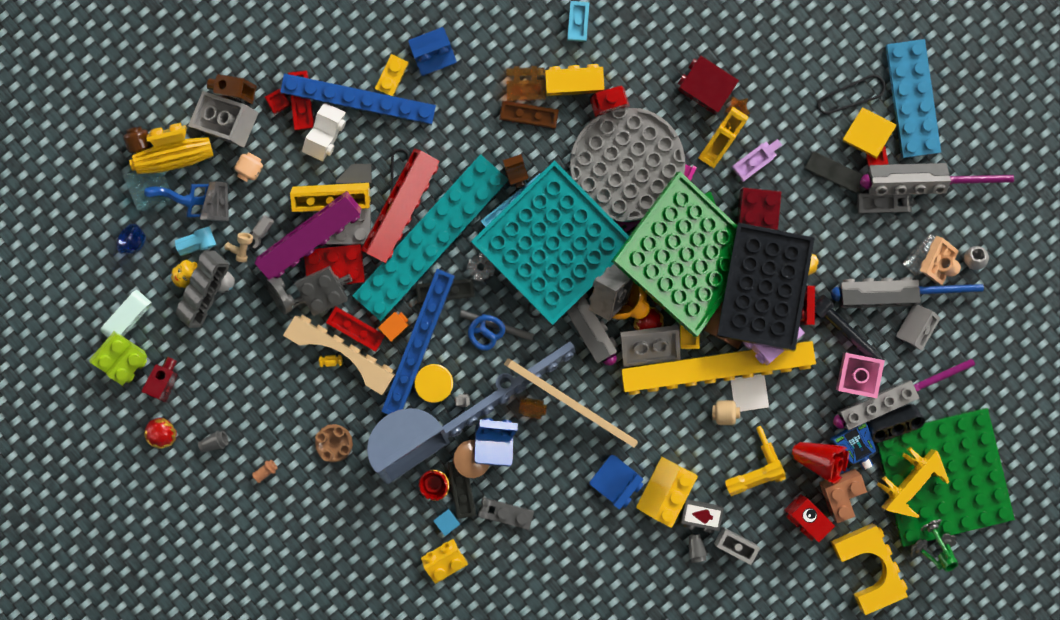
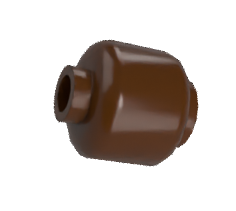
[123,126,152,154]

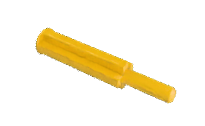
[756,426,786,482]

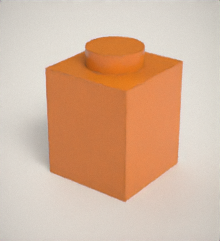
[378,312,409,342]

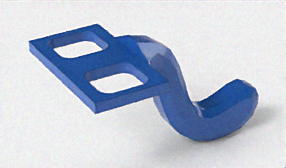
[144,184,209,217]

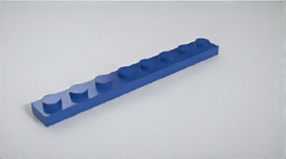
[280,73,436,125]
[381,269,455,415]

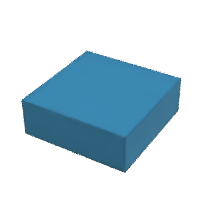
[433,509,460,536]

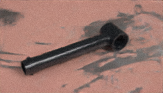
[815,294,885,360]

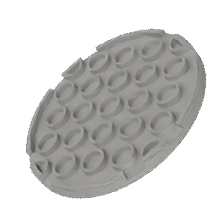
[570,107,685,222]

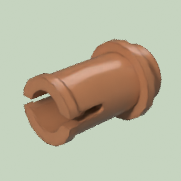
[252,460,278,483]

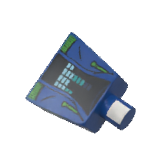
[830,423,876,470]

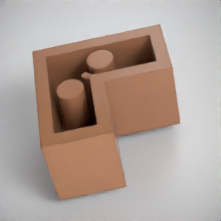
[819,469,867,523]

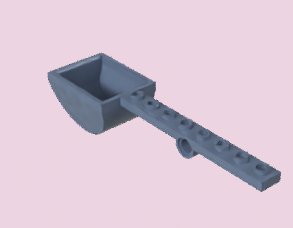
[367,342,575,484]

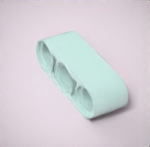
[100,290,152,338]

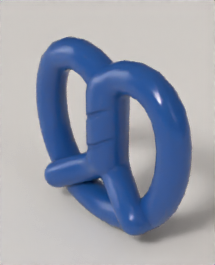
[468,314,506,351]

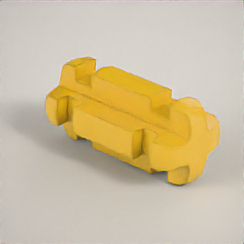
[319,355,343,367]

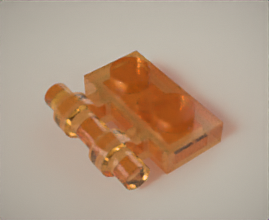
[506,66,545,101]

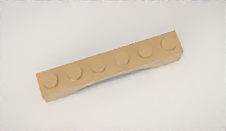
[283,315,396,395]

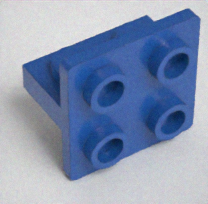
[408,27,457,76]

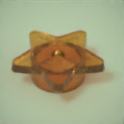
[726,97,750,115]

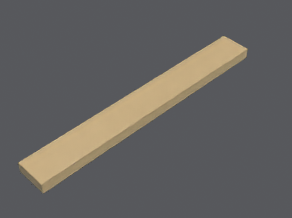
[504,359,638,448]

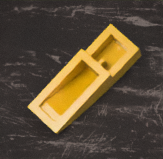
[698,106,748,168]

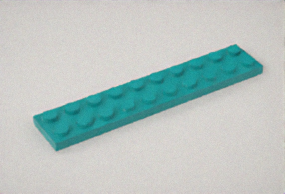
[352,154,509,321]

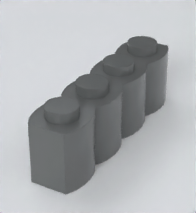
[176,251,229,328]

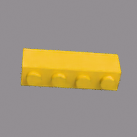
[290,183,371,212]

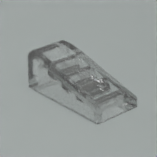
[903,234,935,276]

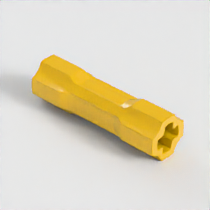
[725,460,785,496]

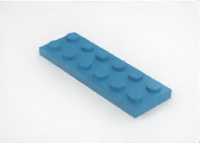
[885,39,941,159]

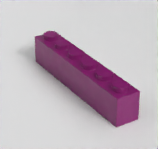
[255,191,361,280]

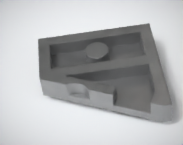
[200,181,229,221]

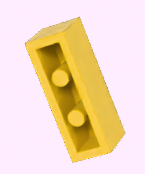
[545,64,604,96]

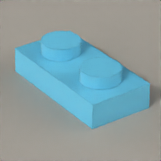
[567,1,590,42]

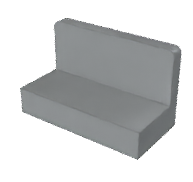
[896,305,941,351]

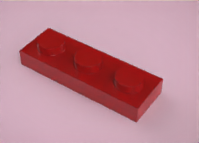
[288,71,314,131]
[326,306,385,352]

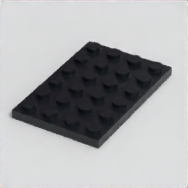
[717,223,815,352]

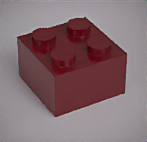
[736,188,782,230]

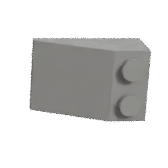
[188,91,259,148]

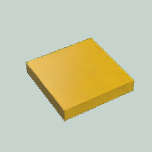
[843,107,897,159]

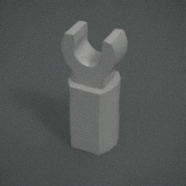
[251,215,274,249]
[455,394,470,407]

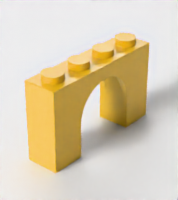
[830,523,908,615]

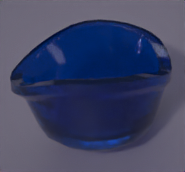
[117,224,146,254]

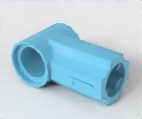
[175,227,216,256]

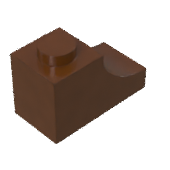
[503,154,529,189]

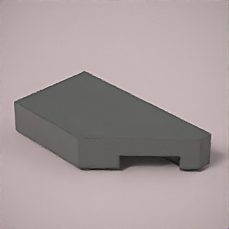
[336,164,372,184]

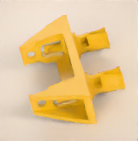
[877,447,949,518]

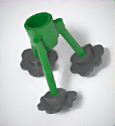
[910,519,958,572]

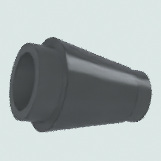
[198,431,229,452]
[689,534,708,563]

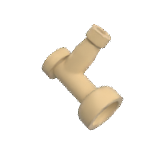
[224,232,253,262]

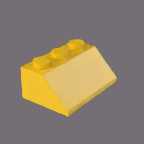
[636,456,698,528]

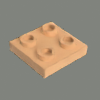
[920,236,961,285]

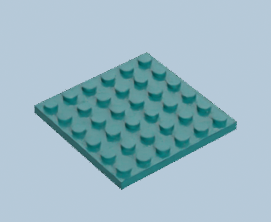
[471,160,629,325]

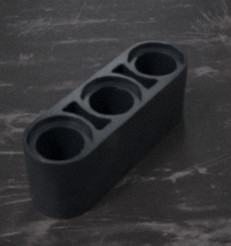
[866,404,925,443]

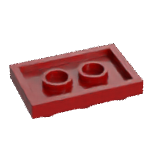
[304,244,365,284]

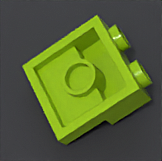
[89,331,147,386]

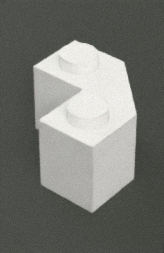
[302,103,346,161]

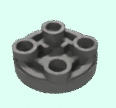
[266,277,295,315]

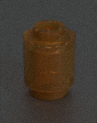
[519,397,547,419]

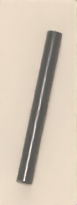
[459,310,534,341]

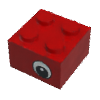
[784,494,835,542]

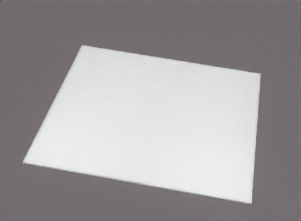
[731,374,769,412]

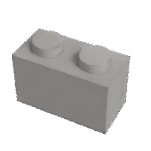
[714,527,760,565]

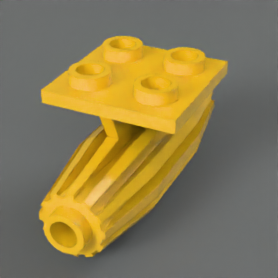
[129,123,214,174]

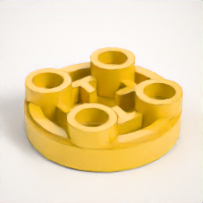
[415,364,453,403]

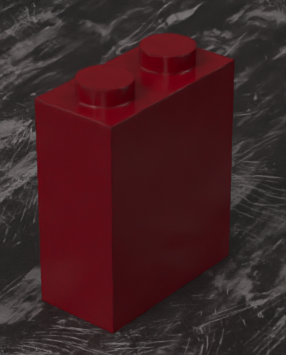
[677,55,739,115]

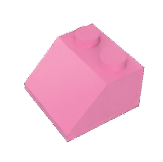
[836,352,885,398]

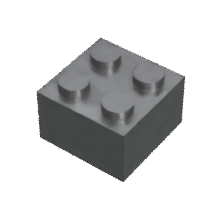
[589,264,634,321]

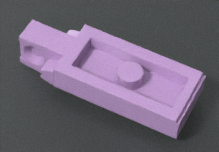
[732,139,782,182]

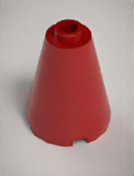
[792,442,849,484]

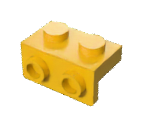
[421,539,468,584]

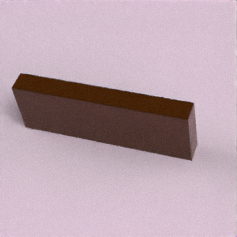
[499,100,559,129]

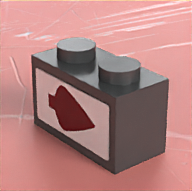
[679,499,724,533]

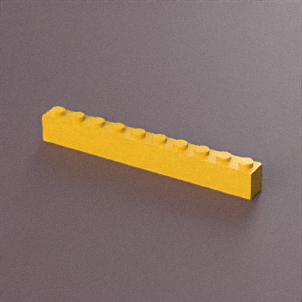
[621,341,816,395]

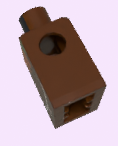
[207,74,257,104]

